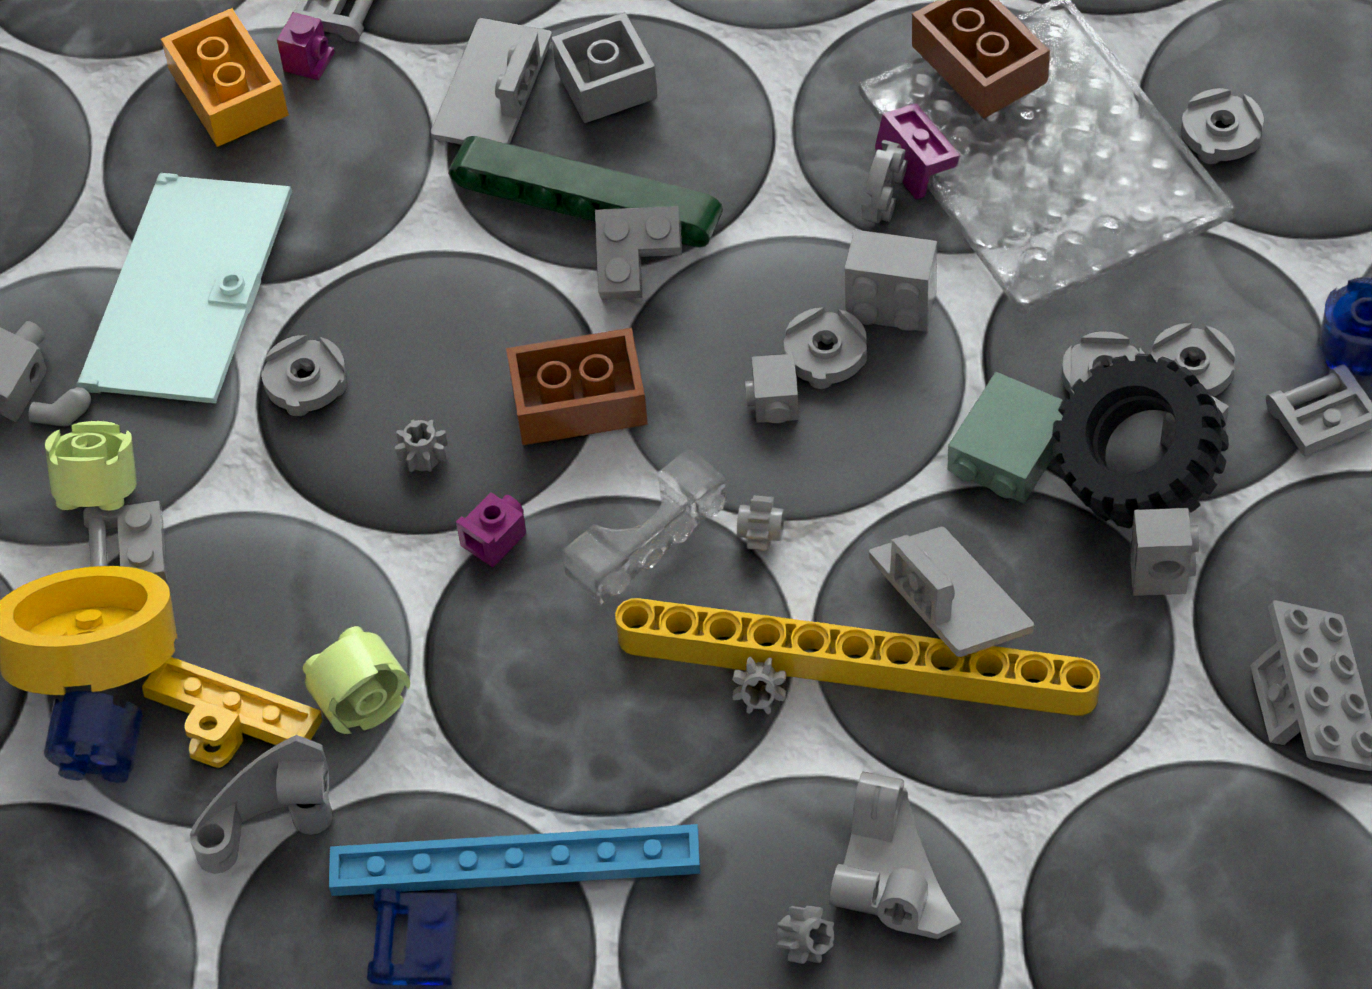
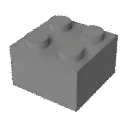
[552,12,658,123]
[845,229,937,332]

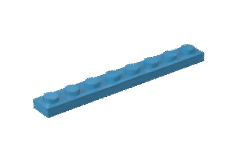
[329,824,701,896]

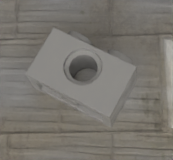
[1130,508,1199,596]

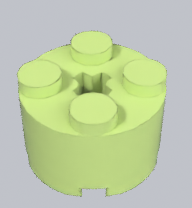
[45,421,137,511]
[303,626,411,734]

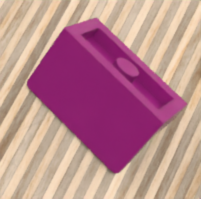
[875,103,960,199]

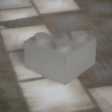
[595,206,682,299]

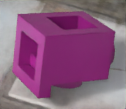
[277,12,335,80]
[456,492,527,567]

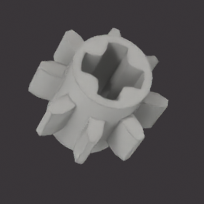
[395,419,448,472]
[737,495,785,551]
[732,657,786,714]
[776,905,834,964]

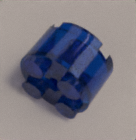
[1320,277,1372,376]
[44,691,143,783]

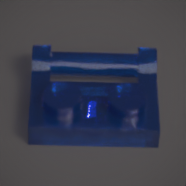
[366,888,459,985]

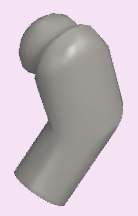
[28,387,91,427]

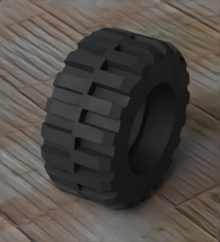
[1052,353,1229,529]

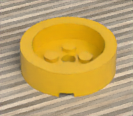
[0,566,178,695]

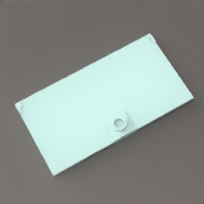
[76,173,292,404]

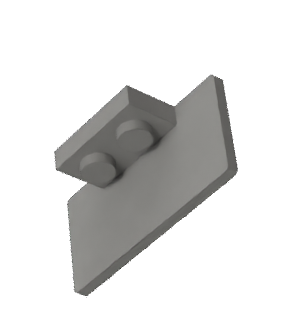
[431,18,552,145]
[869,527,1034,657]
[1250,600,1372,771]

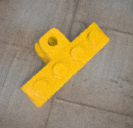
[142,657,323,768]

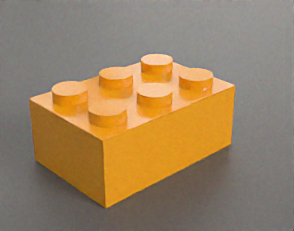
[161,8,289,147]

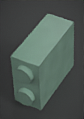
[947,372,1063,503]

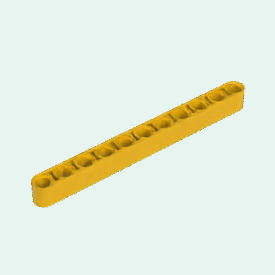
[615,598,1100,716]

